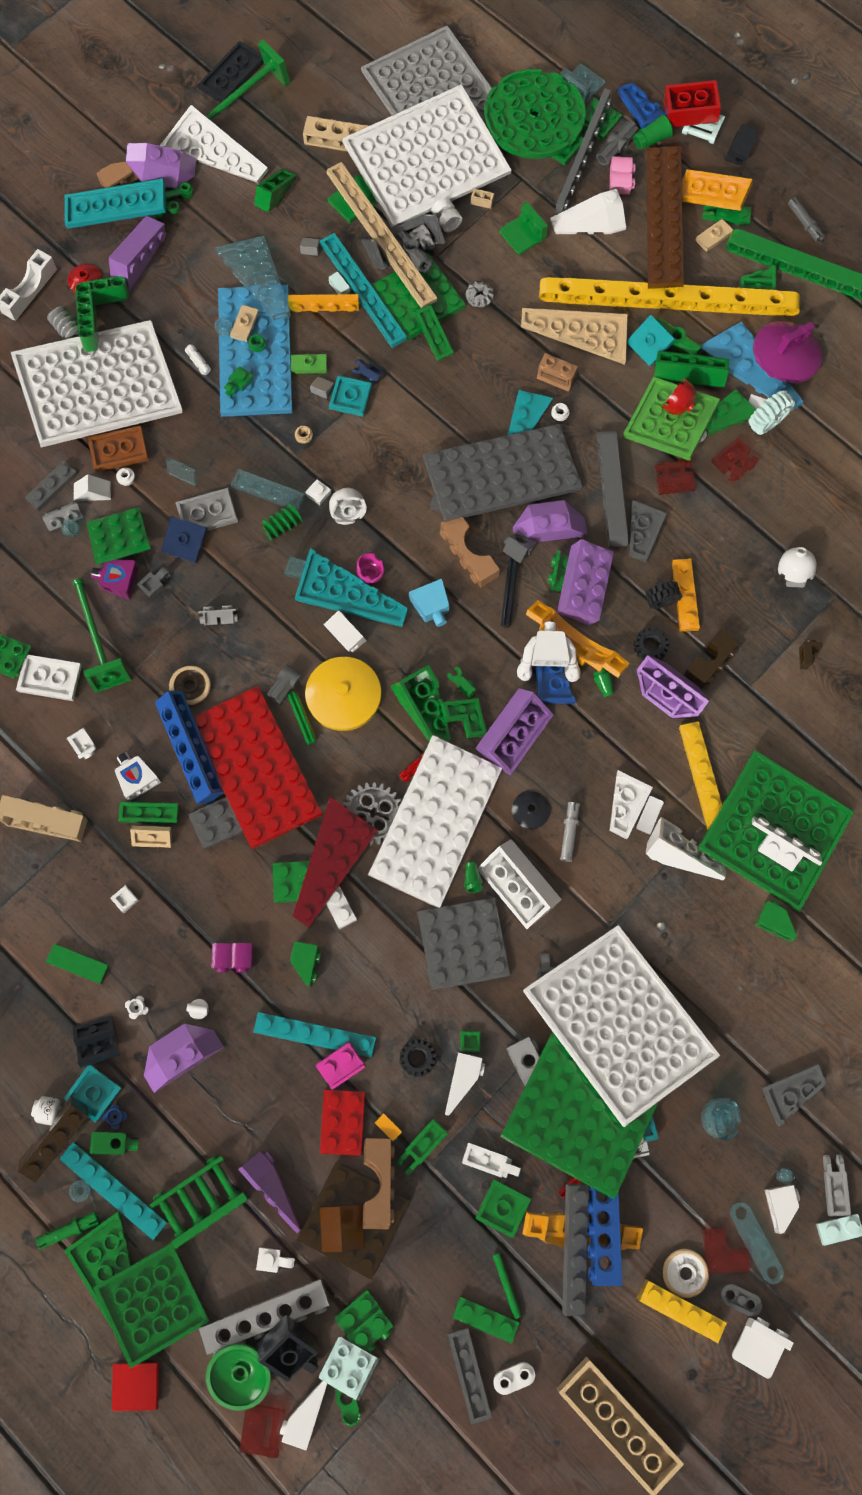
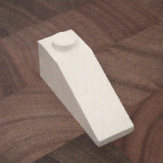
[445,1053,485,1116]
[280,1380,327,1450]

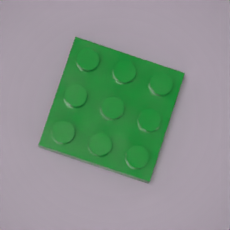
[86,507,151,565]

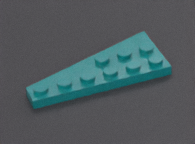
[295,548,408,628]

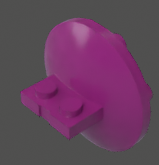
[753,321,822,383]

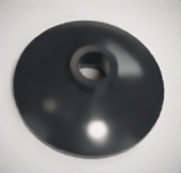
[512,791,550,829]

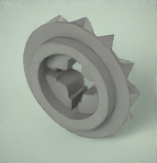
[466,281,494,307]

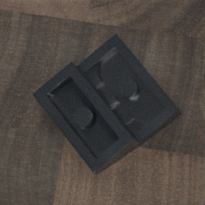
[73,1015,120,1068]

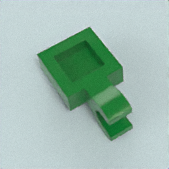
[224,366,254,397]
[447,666,476,699]

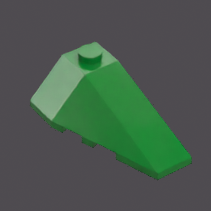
[390,665,451,742]

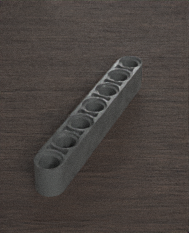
[597,431,628,547]

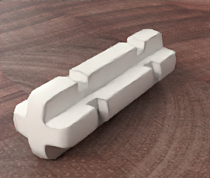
[185,345,211,375]

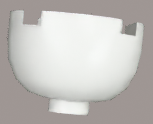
[329,488,367,525]
[778,547,817,583]

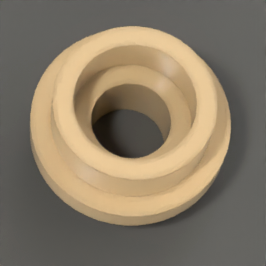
[295,426,313,444]

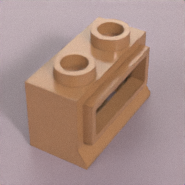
[536,353,578,392]

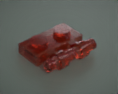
[711,438,759,483]
[654,460,696,495]

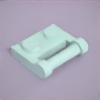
[682,115,725,144]

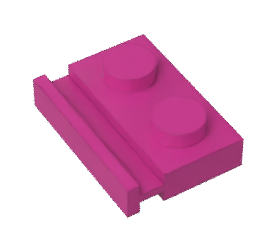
[315,1041,366,1090]

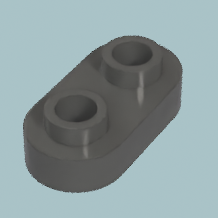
[720,1283,762,1316]

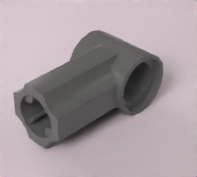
[267,665,303,704]

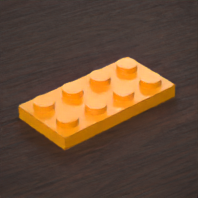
[682,169,753,211]

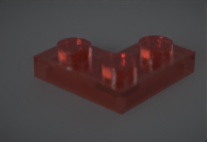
[702,1228,750,1274]

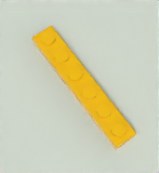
[679,722,722,830]

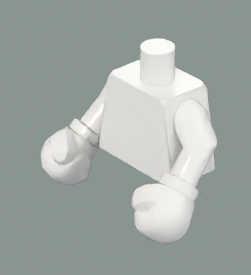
[517,622,581,682]

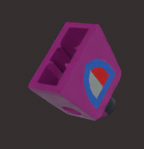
[91,560,139,600]

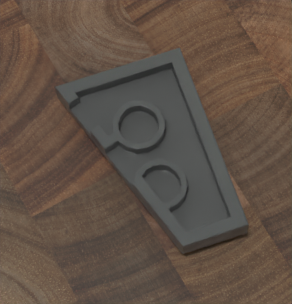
[629,500,667,563]
[761,1064,827,1127]

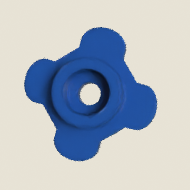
[103,1104,128,1130]

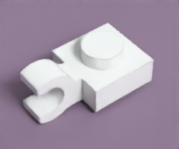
[256,1247,295,1273]

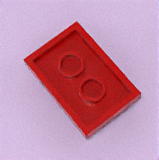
[320,1090,365,1156]

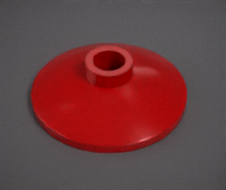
[68,264,103,292]

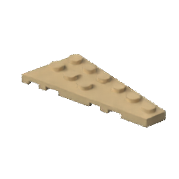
[521,308,627,365]

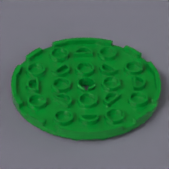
[484,69,586,159]

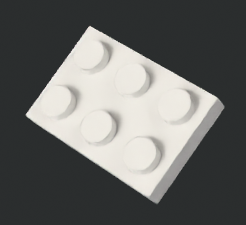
[16,655,82,701]

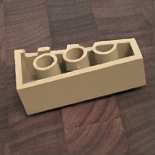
[0,795,88,842]

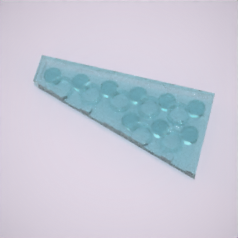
[214,236,291,320]

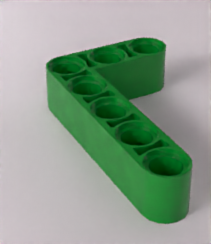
[75,276,130,352]

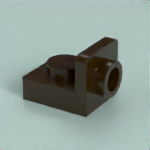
[799,640,823,669]

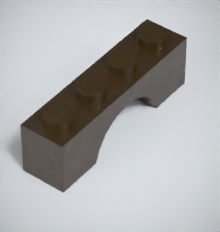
[18,1096,88,1183]

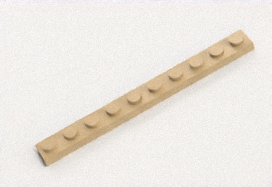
[327,162,437,309]

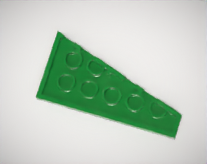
[64,1212,132,1327]

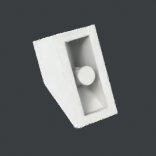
[765,1185,800,1234]

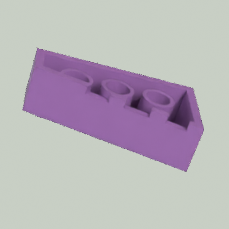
[109,216,166,292]

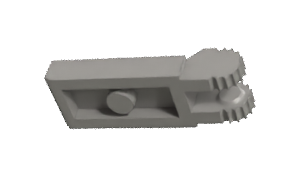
[823,1154,851,1216]

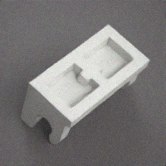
[324,610,367,652]

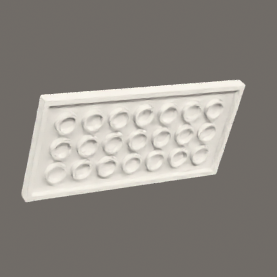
[368,735,502,908]

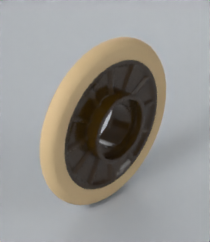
[169,666,211,705]

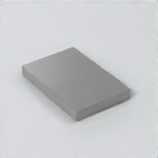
[175,488,238,531]

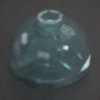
[701,1097,741,1141]

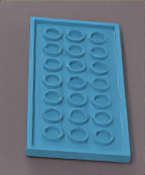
[218,285,292,417]

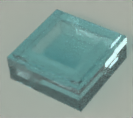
[284,557,306,580]

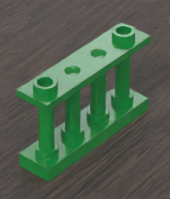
[149,1155,250,1249]

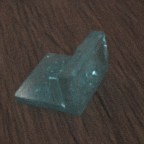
[561,64,605,104]

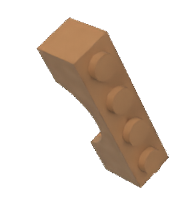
[440,517,500,588]
[363,1138,394,1229]

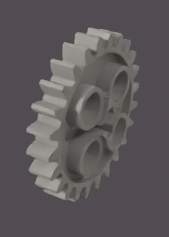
[342,782,401,846]

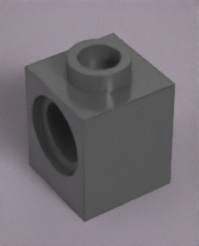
[503,531,536,563]

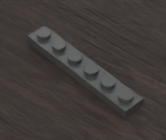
[562,1183,589,1316]

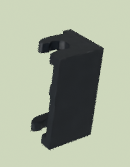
[724,124,759,165]

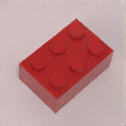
[664,80,721,127]

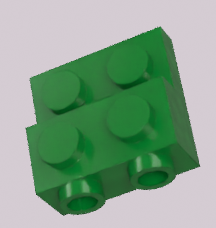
[334,1289,394,1353]

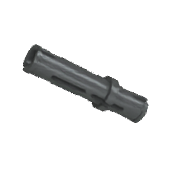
[788,197,825,243]

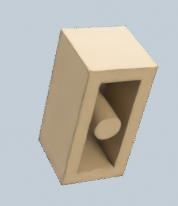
[471,189,494,209]

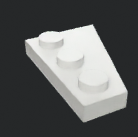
[609,770,653,839]

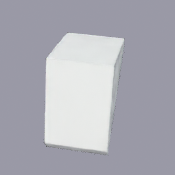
[74,475,111,502]

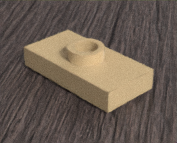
[695,219,733,252]
[230,305,259,343]

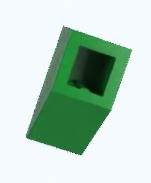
[290,941,322,987]

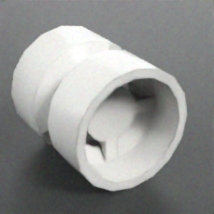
[431,197,462,232]

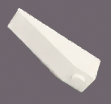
[550,189,626,234]

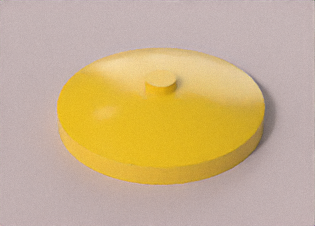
[305,657,381,731]

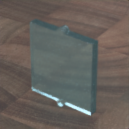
[166,457,197,485]

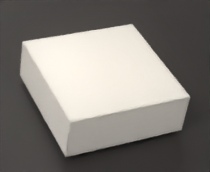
[111,885,139,913]

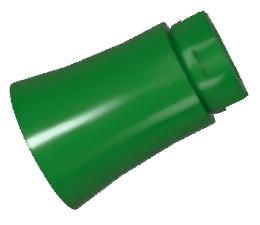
[633,114,673,150]

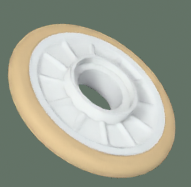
[663,1249,709,1298]

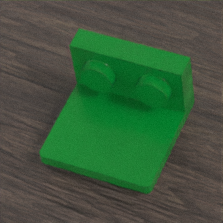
[499,202,548,255]

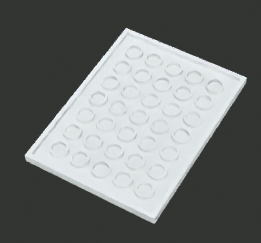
[342,84,511,228]
[11,320,182,447]
[523,925,720,1127]

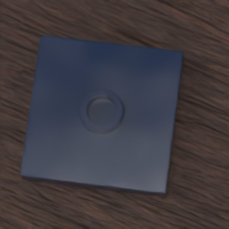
[161,516,207,563]

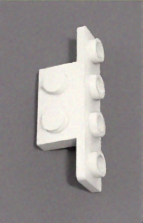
[752,816,823,871]

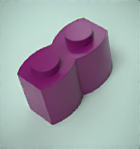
[211,943,254,973]

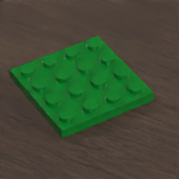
[371,253,466,341]
[93,1243,209,1369]

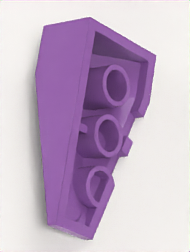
[238,1151,302,1233]

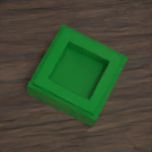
[460,1031,481,1052]

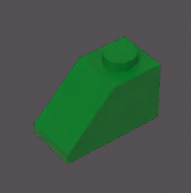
[754,900,797,942]

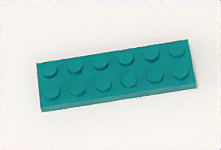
[65,178,166,229]

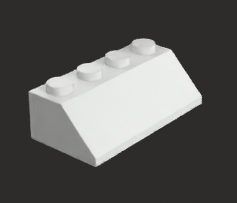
[478,840,562,929]

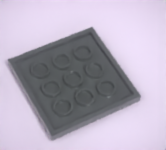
[417,898,510,991]

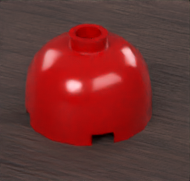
[661,378,696,415]

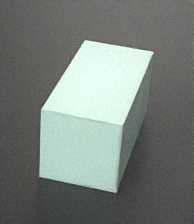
[329,272,350,295]

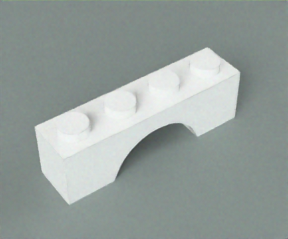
[0,249,57,321]

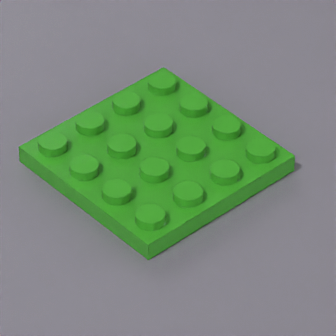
[623,377,720,461]

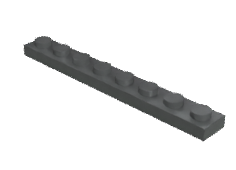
[555,88,612,214]

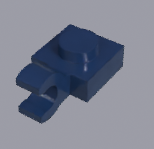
[352,359,386,382]

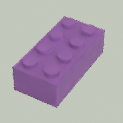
[557,539,614,625]

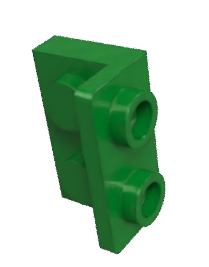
[548,550,569,592]

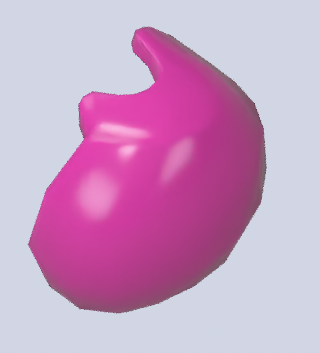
[357,553,385,583]

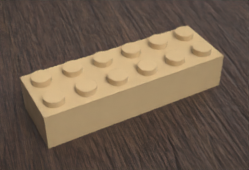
[557,1356,684,1495]

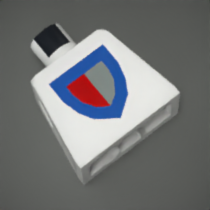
[115,752,161,802]

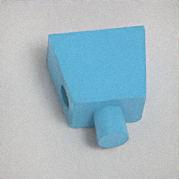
[409,579,449,627]

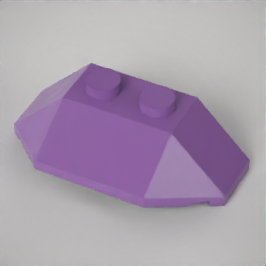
[126,143,196,189]
[513,500,588,543]
[637,655,710,718]
[144,1024,224,1093]

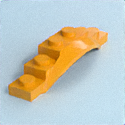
[526,600,630,678]
[522,1212,643,1250]

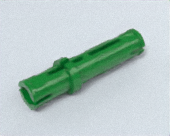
[36,1211,100,1250]

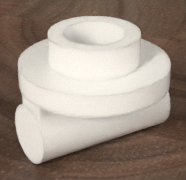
[187,999,209,1020]

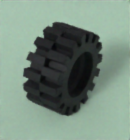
[645,581,682,609]
[634,627,670,661]
[399,1039,436,1077]

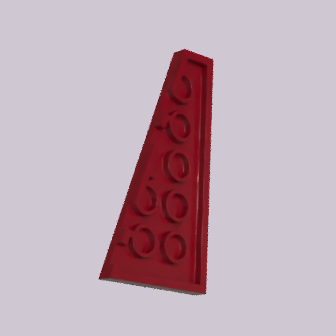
[293,797,378,928]

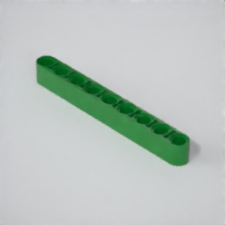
[726,229,862,300]

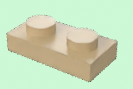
[130,826,172,848]

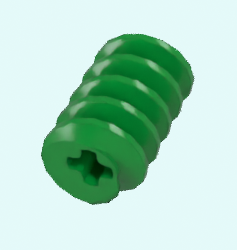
[262,504,303,542]

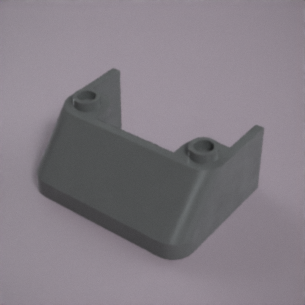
[361,214,445,270]

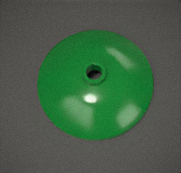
[206,1343,271,1411]

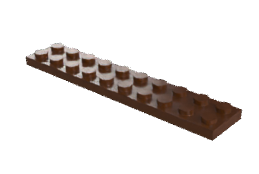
[646,146,684,289]

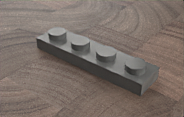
[447,1327,492,1424]

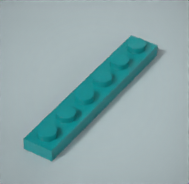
[253,1012,376,1058]
[60,1142,168,1240]

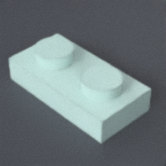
[816,1214,862,1246]

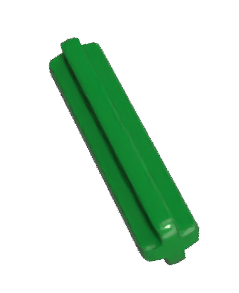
[288,692,316,745]

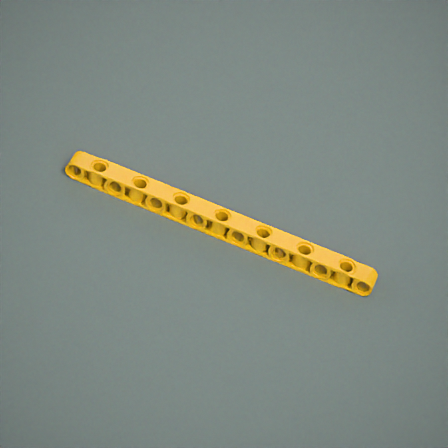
[539,277,800,316]

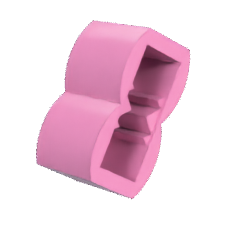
[609,156,635,195]

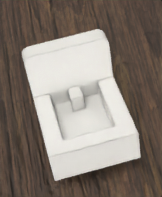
[67,728,96,759]

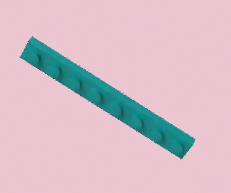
[320,233,407,348]

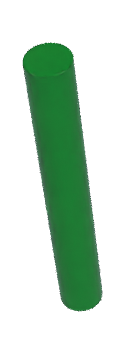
[492,1252,522,1319]

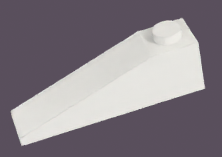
[646,817,726,880]

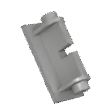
[42,502,83,532]
[198,605,238,626]

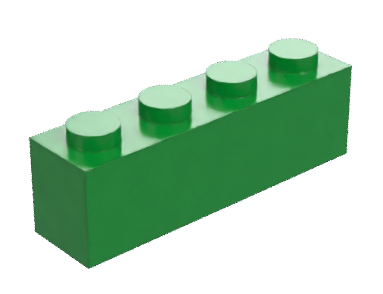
[654,351,729,387]

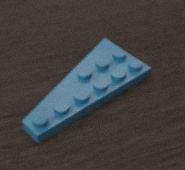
[700,321,804,412]

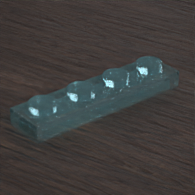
[231,469,305,511]

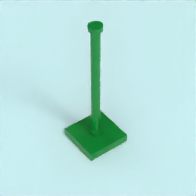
[205,40,291,121]
[73,578,132,693]

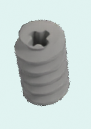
[47,306,79,340]

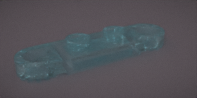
[730,1202,784,1284]

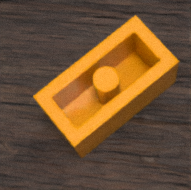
[375,1113,402,1141]

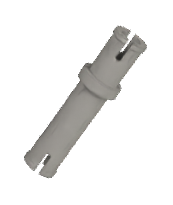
[560,802,580,862]

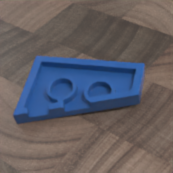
[617,83,666,129]
[536,666,576,704]

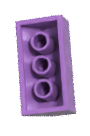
[476,688,553,775]

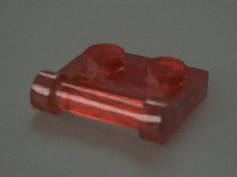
[239,1405,285,1458]

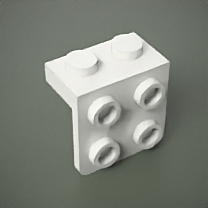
[732,1317,793,1379]

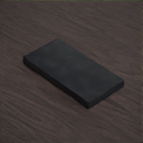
[198,41,264,103]

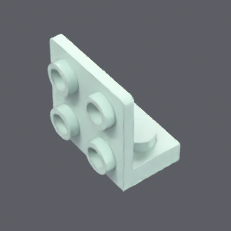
[319,1337,380,1400]

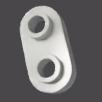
[493,1362,535,1395]

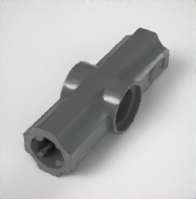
[596,120,638,166]
[395,230,432,273]

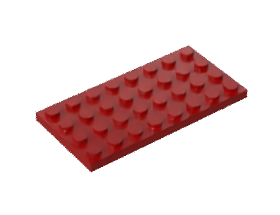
[194,686,323,850]

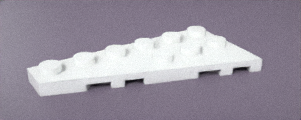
[160,105,269,184]

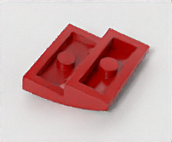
[112,1362,159,1411]

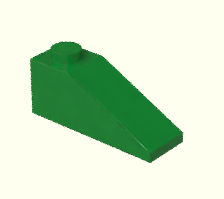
[254,168,297,212]

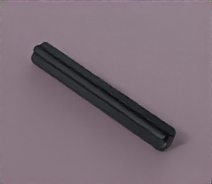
[501,557,518,627]

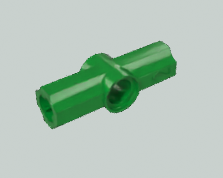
[656,317,703,355]

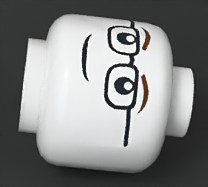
[31,1096,61,1126]

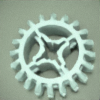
[749,390,795,435]

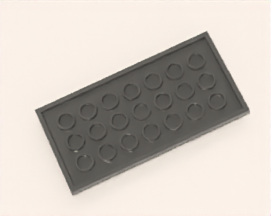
[423,424,582,522]

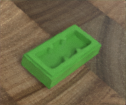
[291,354,327,374]

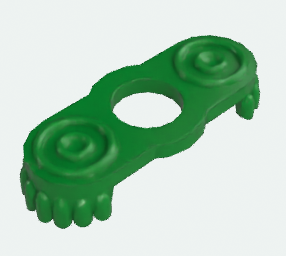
[334,1388,361,1427]

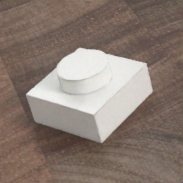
[305,480,331,506]

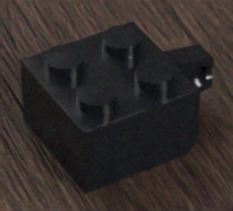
[256,1315,320,1382]

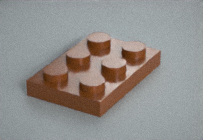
[87,426,149,472]

